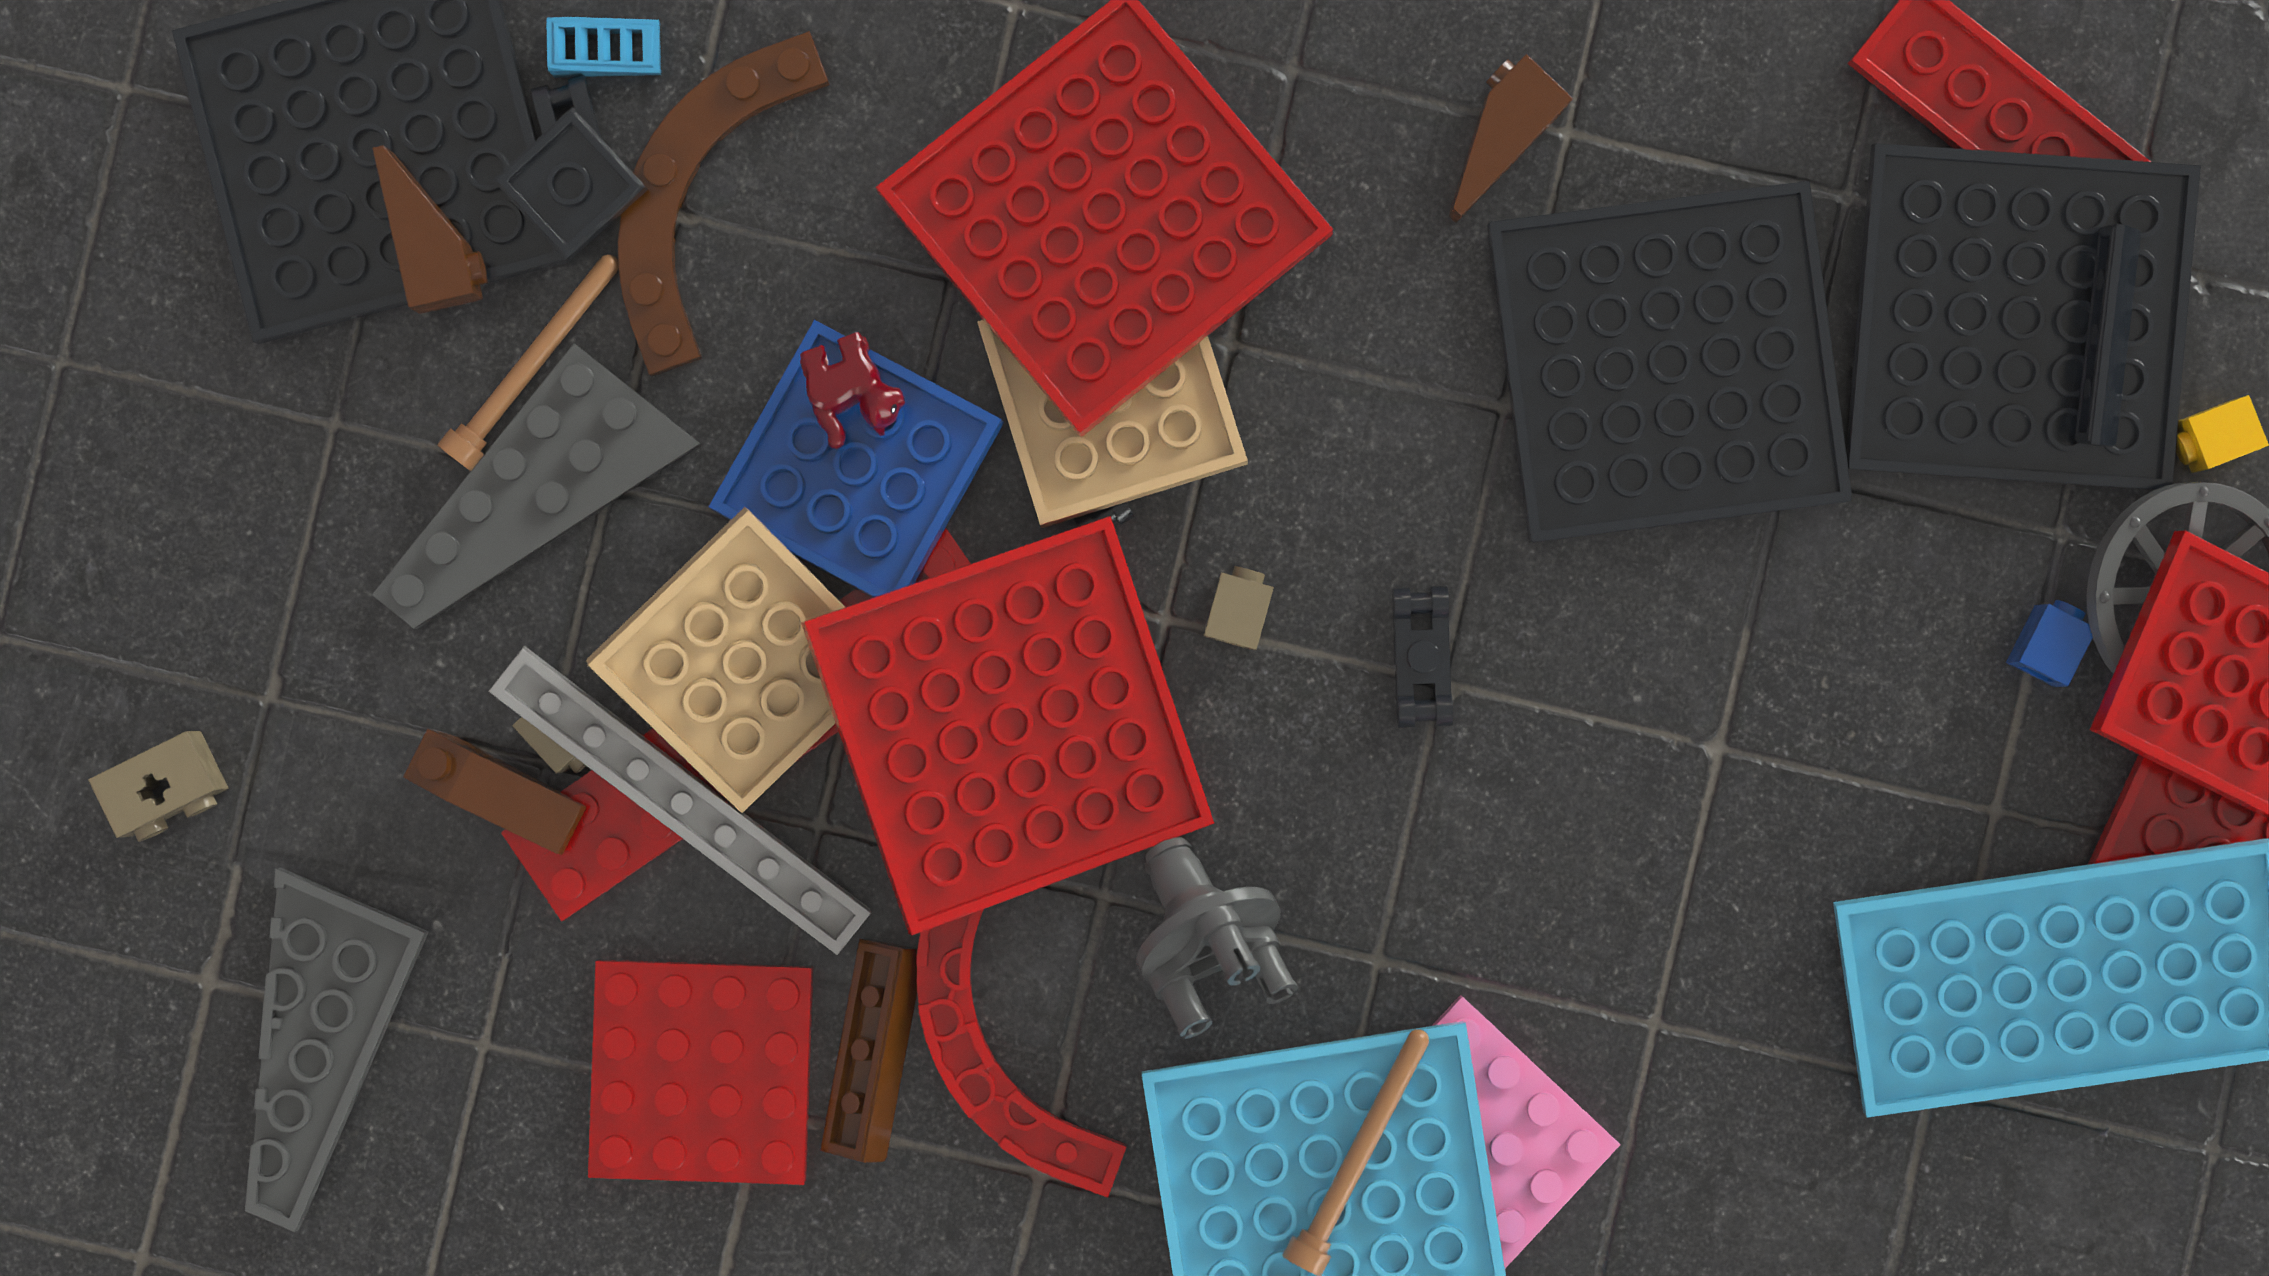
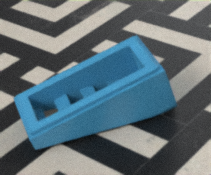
[546,17,661,78]

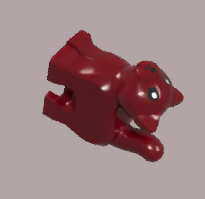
[800,332,905,449]

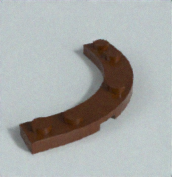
[618,31,830,377]

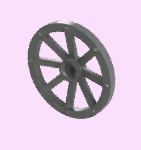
[2086,482,2269,674]

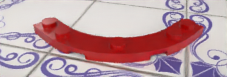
[916,909,1127,1198]

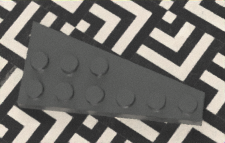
[372,343,702,629]
[245,868,429,1232]

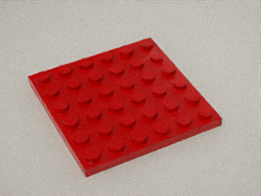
[876,0,1333,437]
[801,516,1214,935]

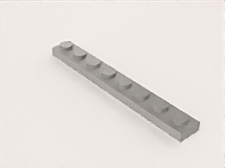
[489,646,871,955]

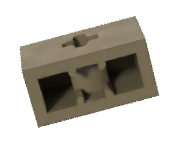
[88,731,229,842]

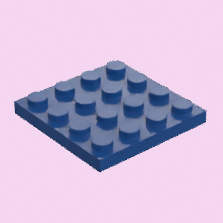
[709,320,1004,598]

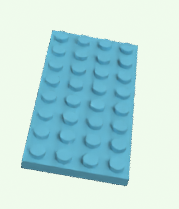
[1833,838,2269,1118]

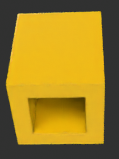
[2175,395,2269,473]

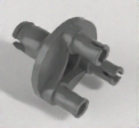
[1136,837,1298,1039]

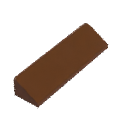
[820,938,918,1163]

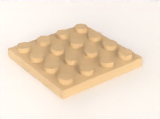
[977,320,1248,528]
[586,506,845,813]

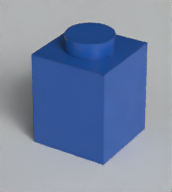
[2006,600,2093,687]

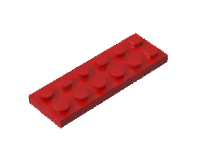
[1847,0,2151,162]

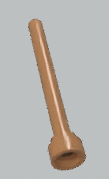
[437,254,619,471]
[1282,1029,1429,1276]

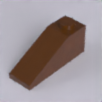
[1449,54,1573,223]
[373,145,487,314]
[403,728,587,855]

